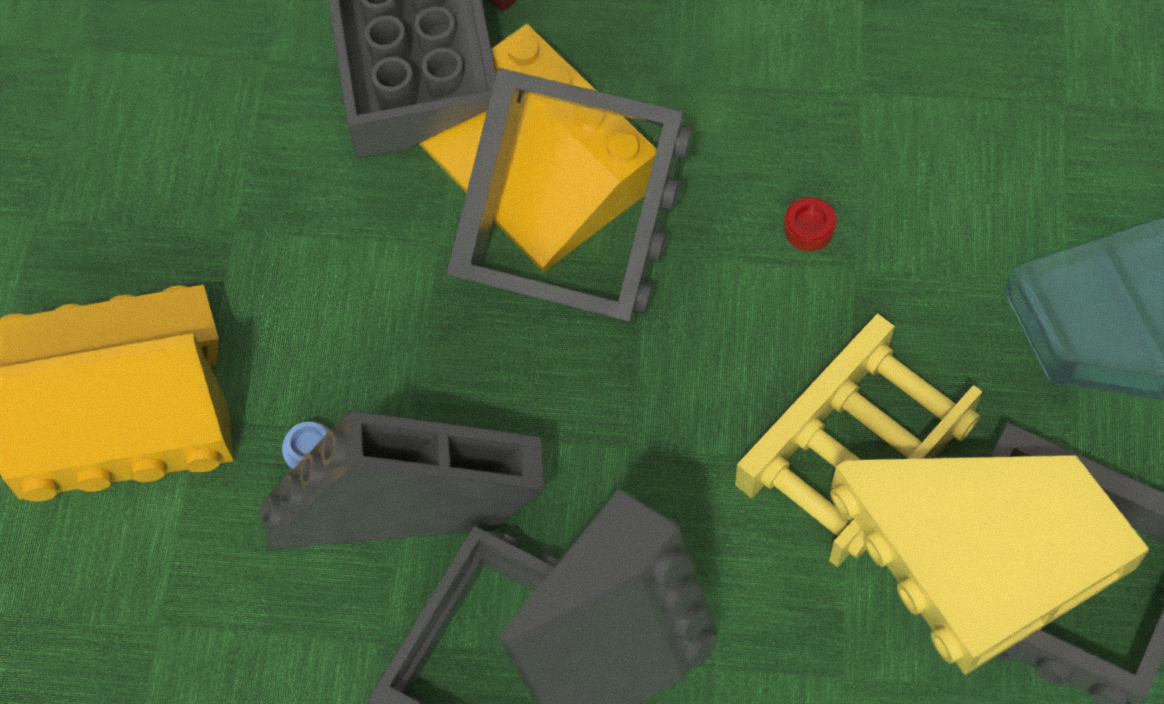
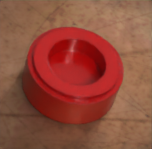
[783,197,837,251]

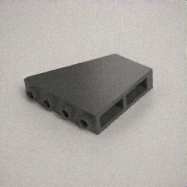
[260,411,545,549]

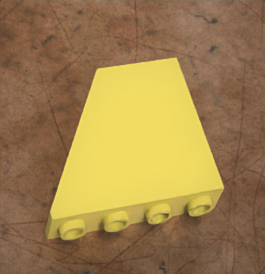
[830,456,1149,675]

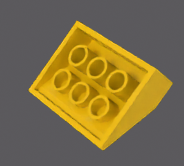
[418,24,657,273]
[0,333,234,502]

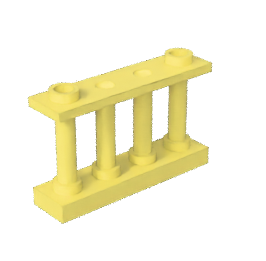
[735,313,982,568]

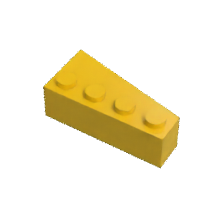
[0,285,219,367]

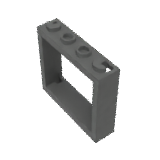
[446,68,693,322]
[991,423,1164,704]
[367,526,645,704]

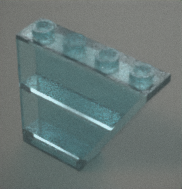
[1004,218,1164,401]

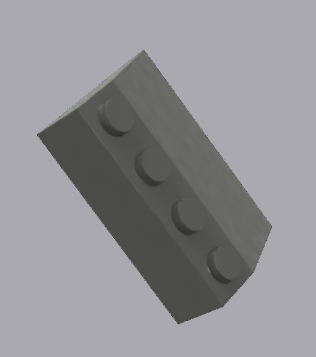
[328,0,496,158]
[498,489,718,704]

